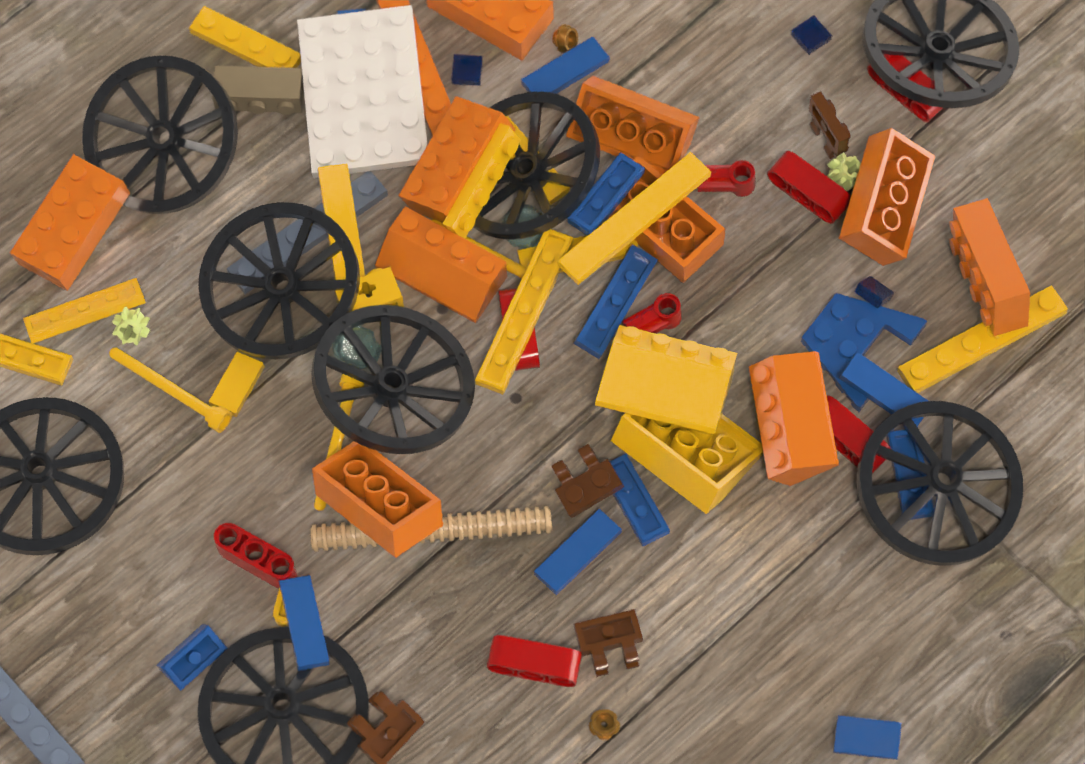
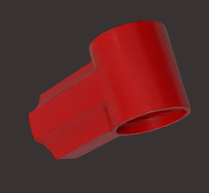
[697,160,756,197]
[622,293,682,334]

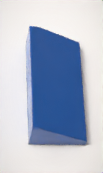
[156,624,228,691]
[834,716,902,760]

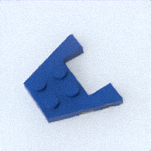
[801,293,927,412]

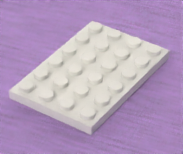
[297,5,428,178]

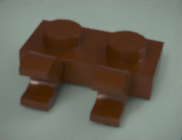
[809,91,851,159]
[552,444,624,518]
[574,609,643,677]
[346,691,425,764]

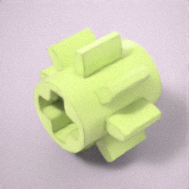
[826,152,861,192]
[112,307,150,345]

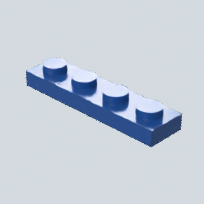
[573,244,658,359]

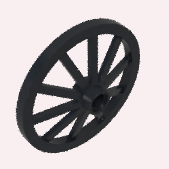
[862,0,1019,108]
[82,55,238,214]
[473,92,600,240]
[199,202,360,360]
[311,305,475,454]
[0,397,125,555]
[857,401,1023,566]
[198,627,370,764]

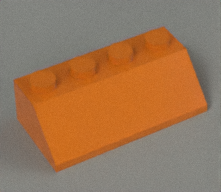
[566,76,700,175]
[375,206,507,323]
[749,351,839,486]

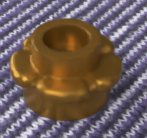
[553,24,578,53]
[589,709,620,740]

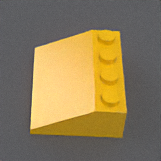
[595,325,737,434]
[611,413,764,514]

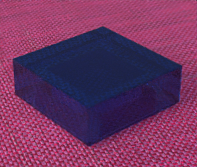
[791,15,832,55]
[451,54,483,86]
[855,276,895,308]

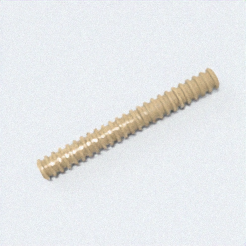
[310,506,552,552]

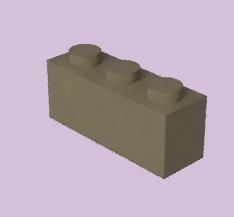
[212,66,304,115]

